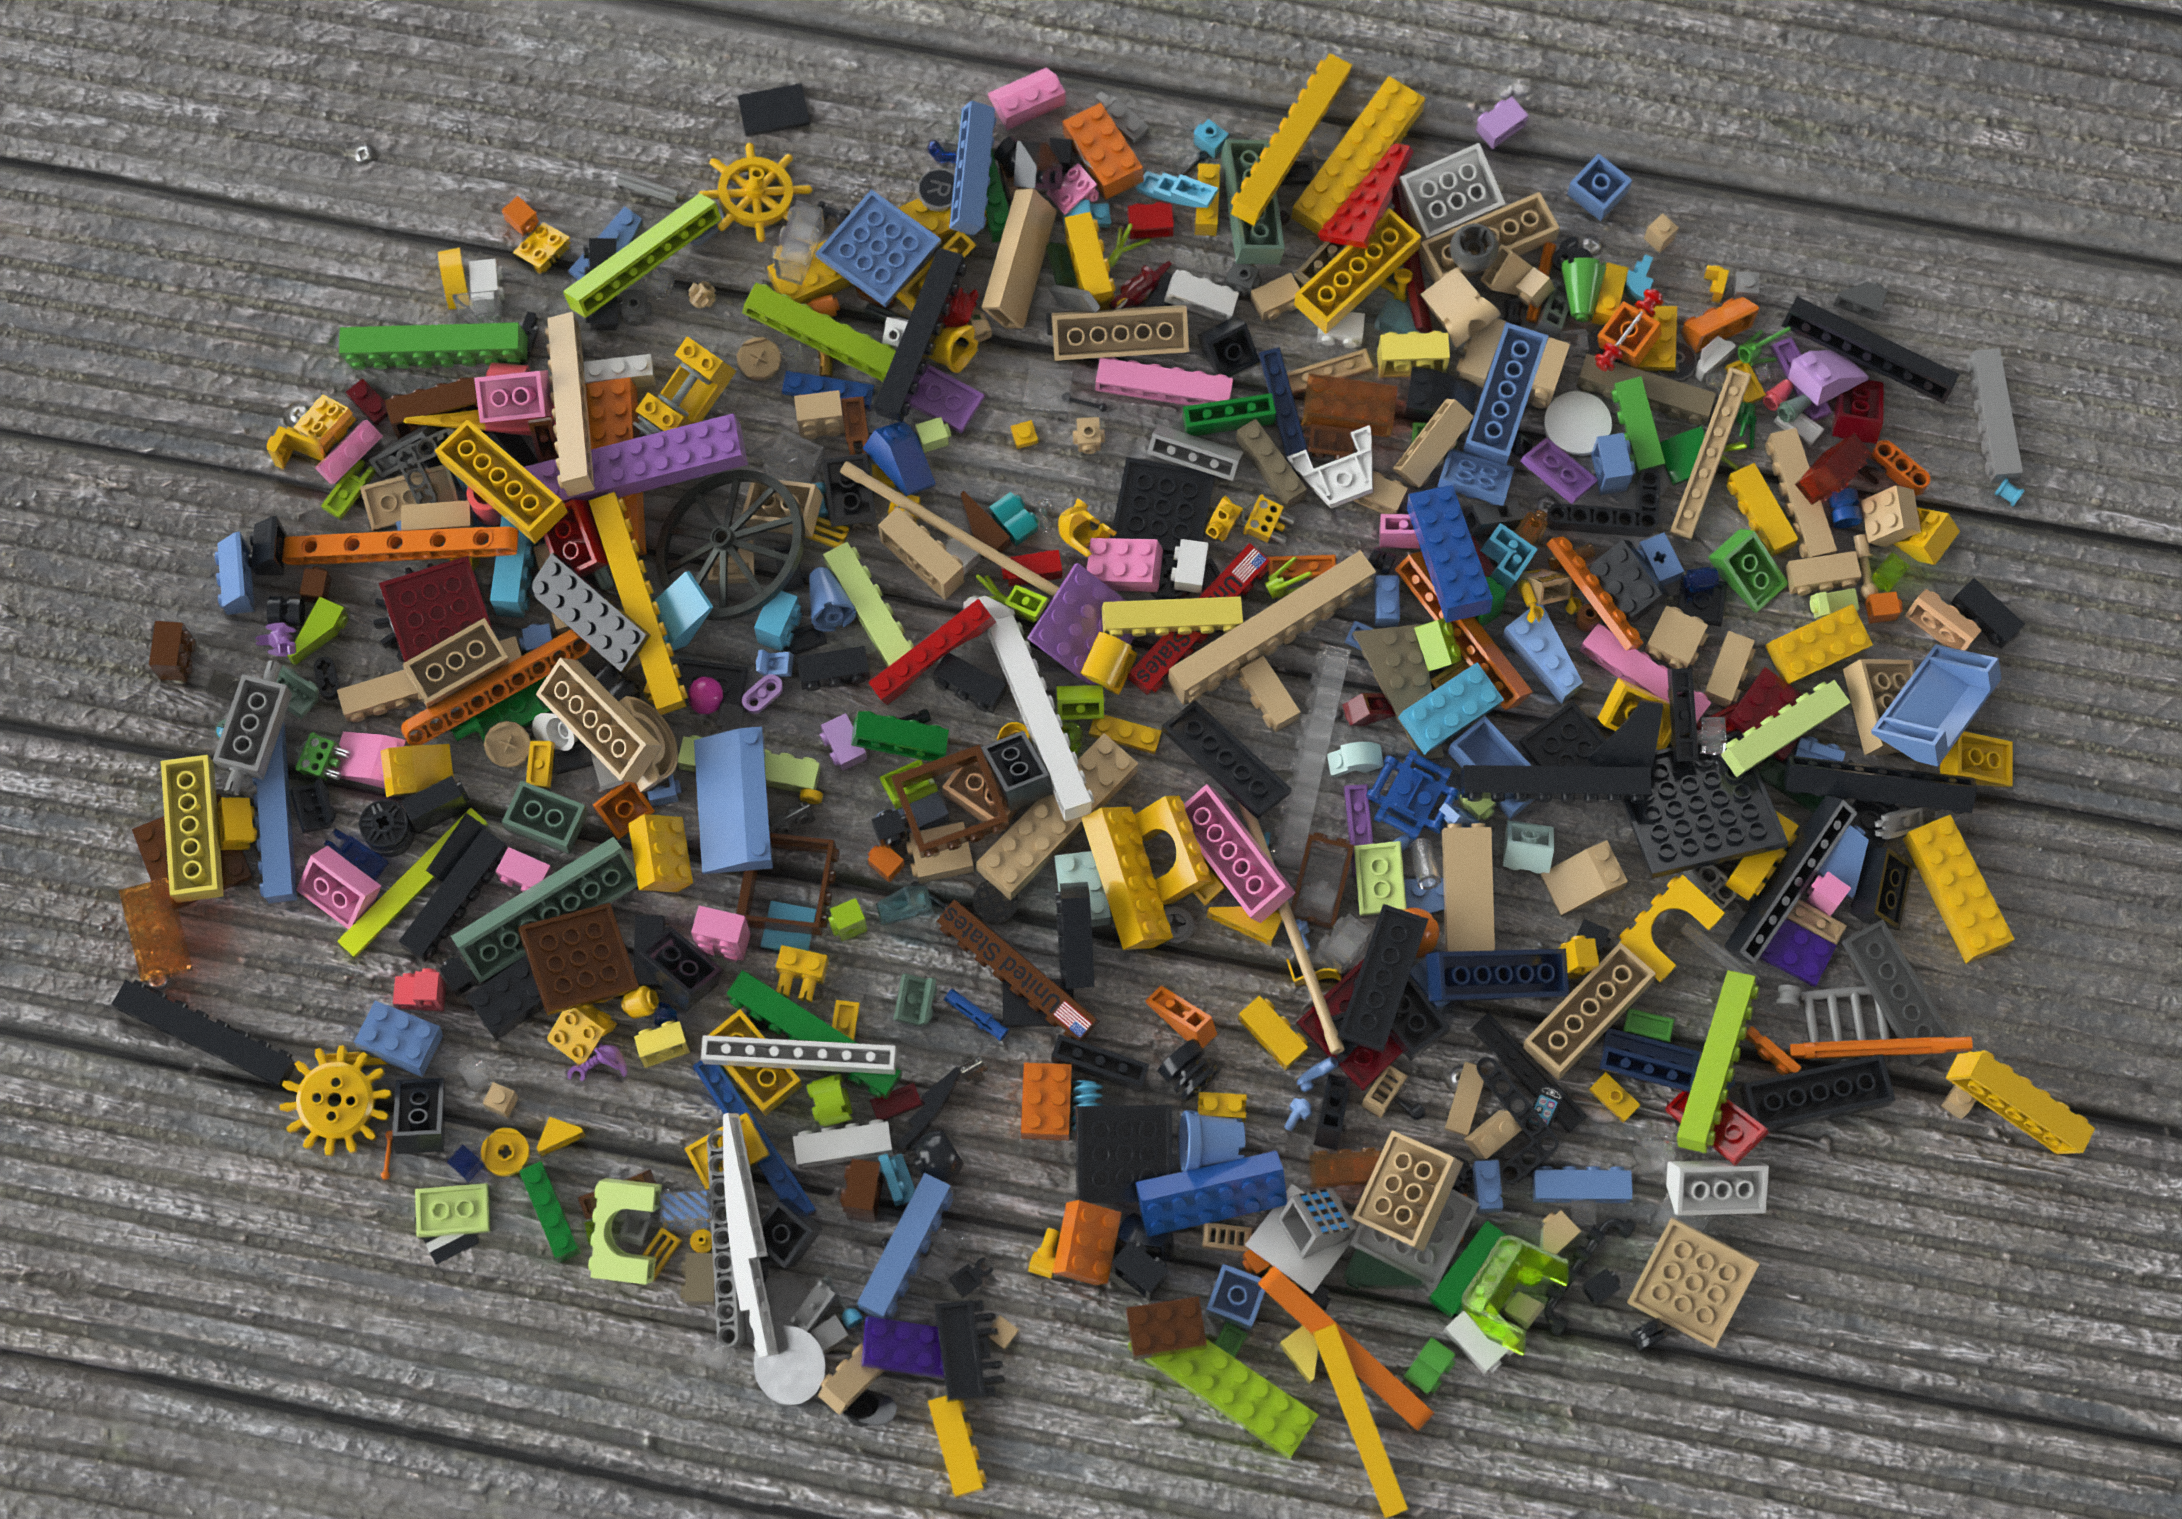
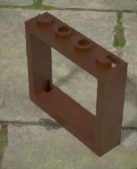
[891,744,1009,858]
[736,833,840,936]

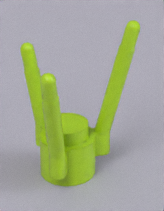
[1265,557,1312,599]

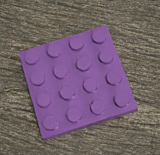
[1027,563,1135,685]

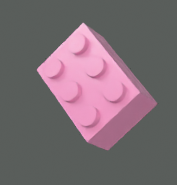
[1087,538,1163,592]
[691,906,751,962]

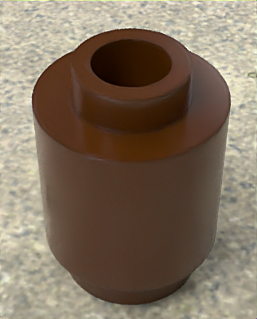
[1575,603,1601,632]

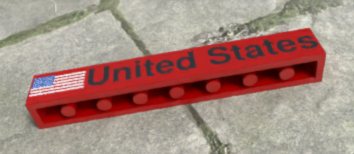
[1127,543,1270,696]

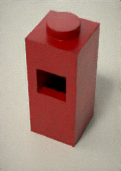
[1001,549,1063,587]

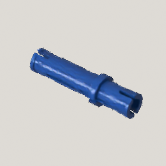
[944,988,1009,1042]

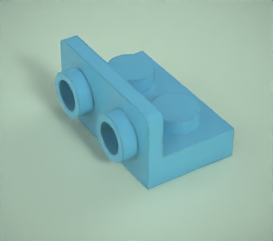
[878,1154,915,1207]

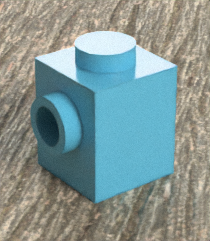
[1193,119,1229,159]

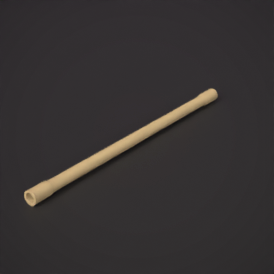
[840,461,1059,597]
[1238,802,1345,1055]

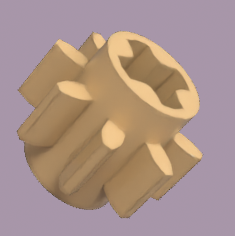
[688,281,716,309]

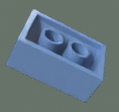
[215,532,255,615]

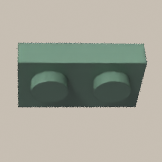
[276,666,319,719]
[893,973,937,1027]

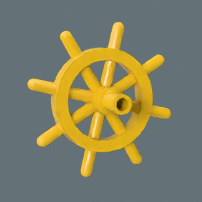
[698,143,812,242]

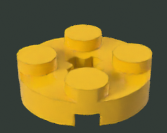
[481,1128,530,1177]

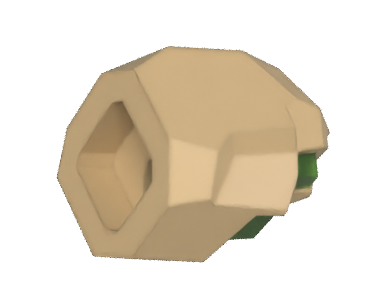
[967,308,992,343]

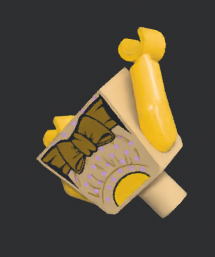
[1515,568,1582,623]

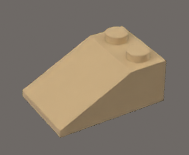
[1541,840,1628,916]

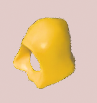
[929,325,978,373]

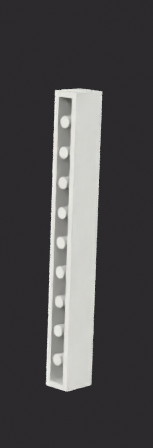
[988,615,1094,821]

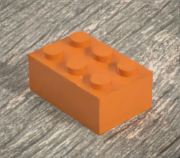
[1021,1063,1072,1141]
[1053,1200,1122,1285]

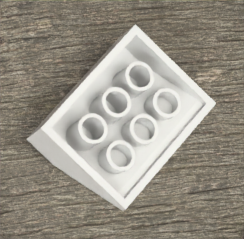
[1400,143,1505,242]

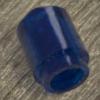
[1683,566,1719,592]

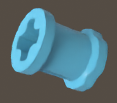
[1994,478,2025,507]

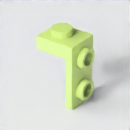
[1810,588,1859,619]

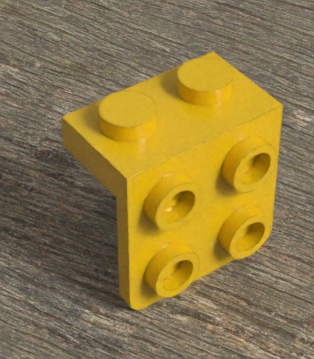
[267,426,326,469]
[547,1003,617,1065]

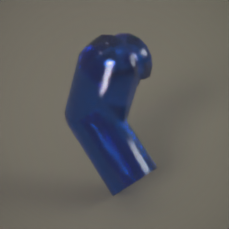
[927,140,957,163]

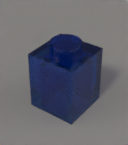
[446,1144,484,1183]

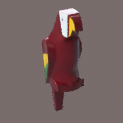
[1109,260,1172,309]

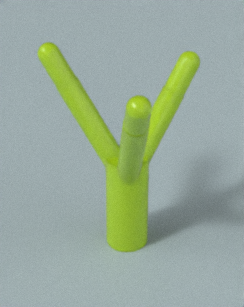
[1108,223,1150,267]
[1721,441,1747,471]
[968,575,1008,606]

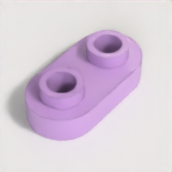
[742,674,783,714]

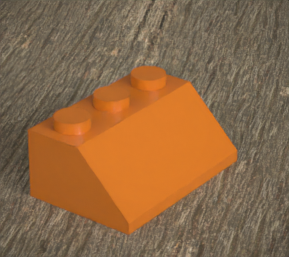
[1681,297,1759,354]

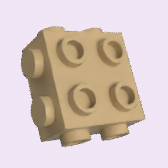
[1644,605,1709,669]

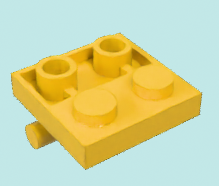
[293,395,356,453]

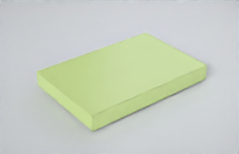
[1354,841,1407,916]
[415,1183,490,1238]

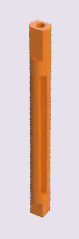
[1789,1037,1973,1059]

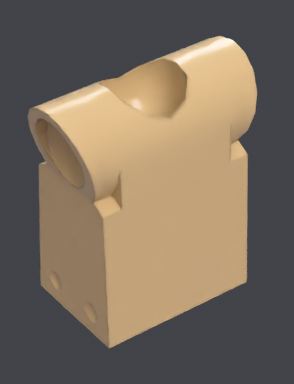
[1421,267,1501,348]

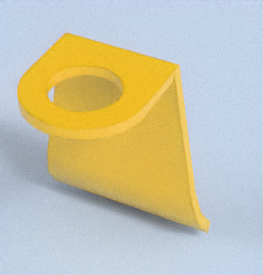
[1286,958,1342,987]

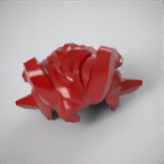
[943,287,979,327]

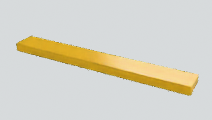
[1312,1324,1408,1518]

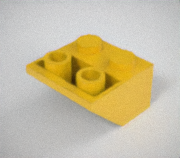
[1893,507,1960,565]

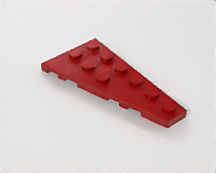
[1317,143,1413,249]

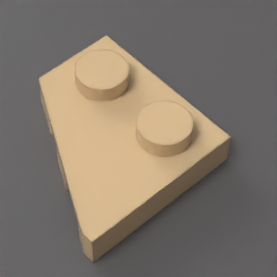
[708,540,755,585]

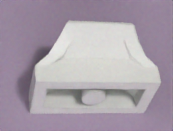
[1695,336,1736,382]

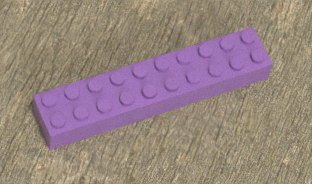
[524,413,748,505]

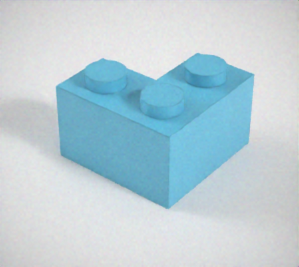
[1480,523,1538,593]

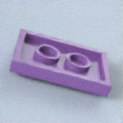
[910,364,984,434]
[1520,438,1598,504]

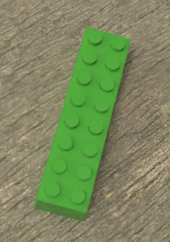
[339,322,528,370]

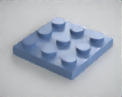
[1438,449,1514,506]

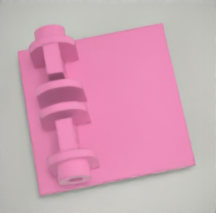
[1046,163,1098,215]

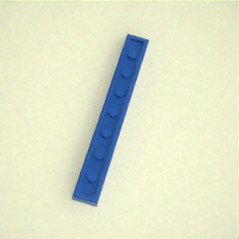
[693,1060,816,1215]

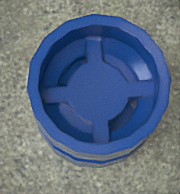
[1828,488,1863,529]

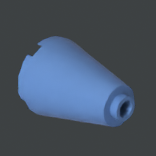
[809,567,856,632]

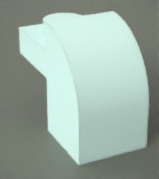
[1327,742,1384,777]

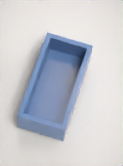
[1448,716,1535,820]

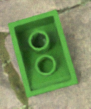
[1708,529,1789,612]

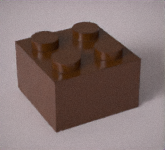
[149,621,196,681]

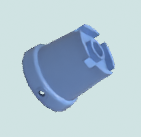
[1178,1110,1245,1172]

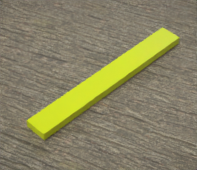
[337,808,488,958]

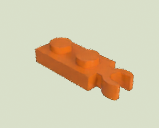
[1745,1026,1801,1075]

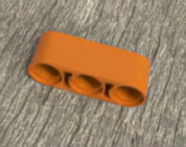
[1871,440,1931,496]

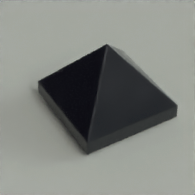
[1511,433,1533,459]

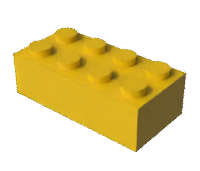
[1065,212,1115,310]
[1765,604,1873,685]
[707,1009,802,1116]

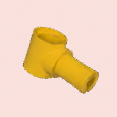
[1028,1228,1060,1279]

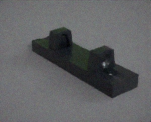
[1667,668,1699,762]

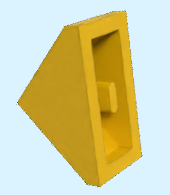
[537,1116,586,1157]

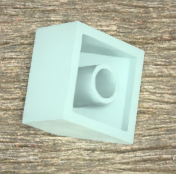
[1503,820,1554,874]

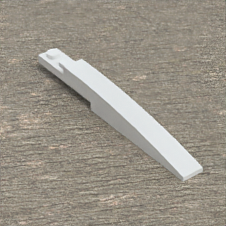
[723,1113,778,1357]

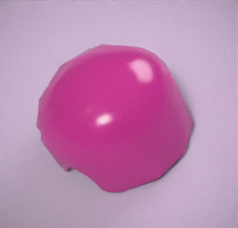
[688,677,723,714]

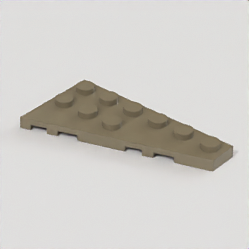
[1352,624,1443,760]

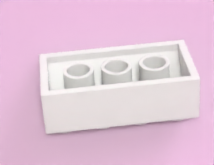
[1666,1159,1769,1216]

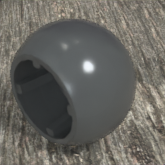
[1450,223,1499,273]

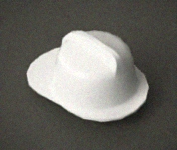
[532,713,579,751]

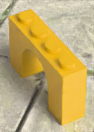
[1135,796,1212,905]
[1618,874,1725,983]

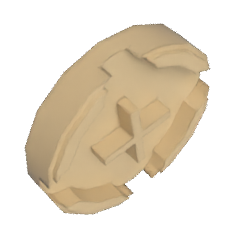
[737,337,782,381]
[484,721,530,768]

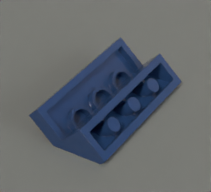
[1599,1028,1700,1093]

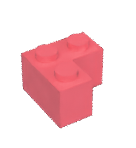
[393,968,447,1011]

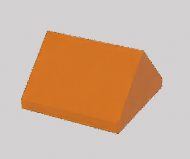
[593,782,655,840]

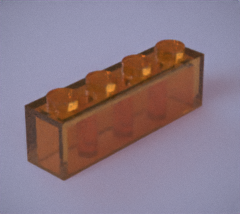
[1308,1147,1383,1188]

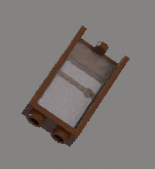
[1291,832,1354,930]

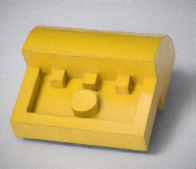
[1081,632,1138,695]

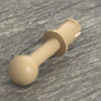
[1854,534,1879,599]

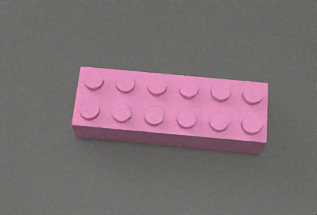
[1184,784,1295,923]

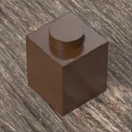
[299,567,332,603]

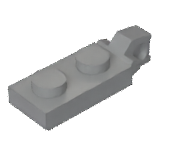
[1095,91,1149,144]

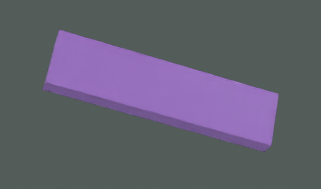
[1770,337,1832,422]
[1344,784,1373,877]

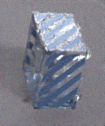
[660,1186,711,1230]

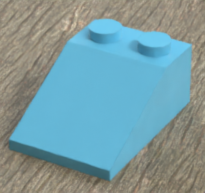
[653,571,713,650]

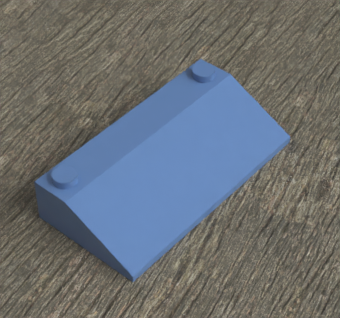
[1871,644,2002,766]
[694,727,773,874]

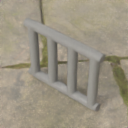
[1799,985,1890,1061]

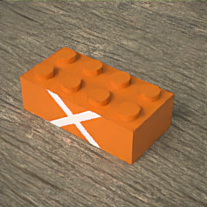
[1062,103,1144,200]

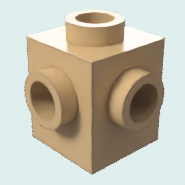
[1073,417,1105,454]

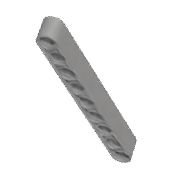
[707,1130,746,1348]

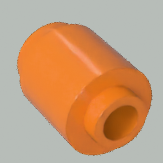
[806,294,840,317]

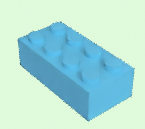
[490,516,538,618]
[1398,662,1504,755]

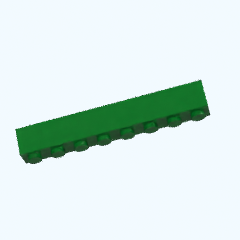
[726,970,902,1099]

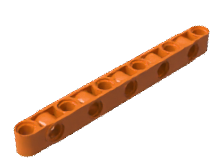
[282,527,519,565]

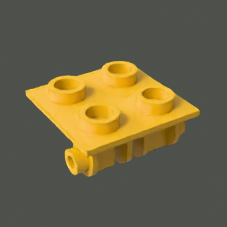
[513,222,571,274]

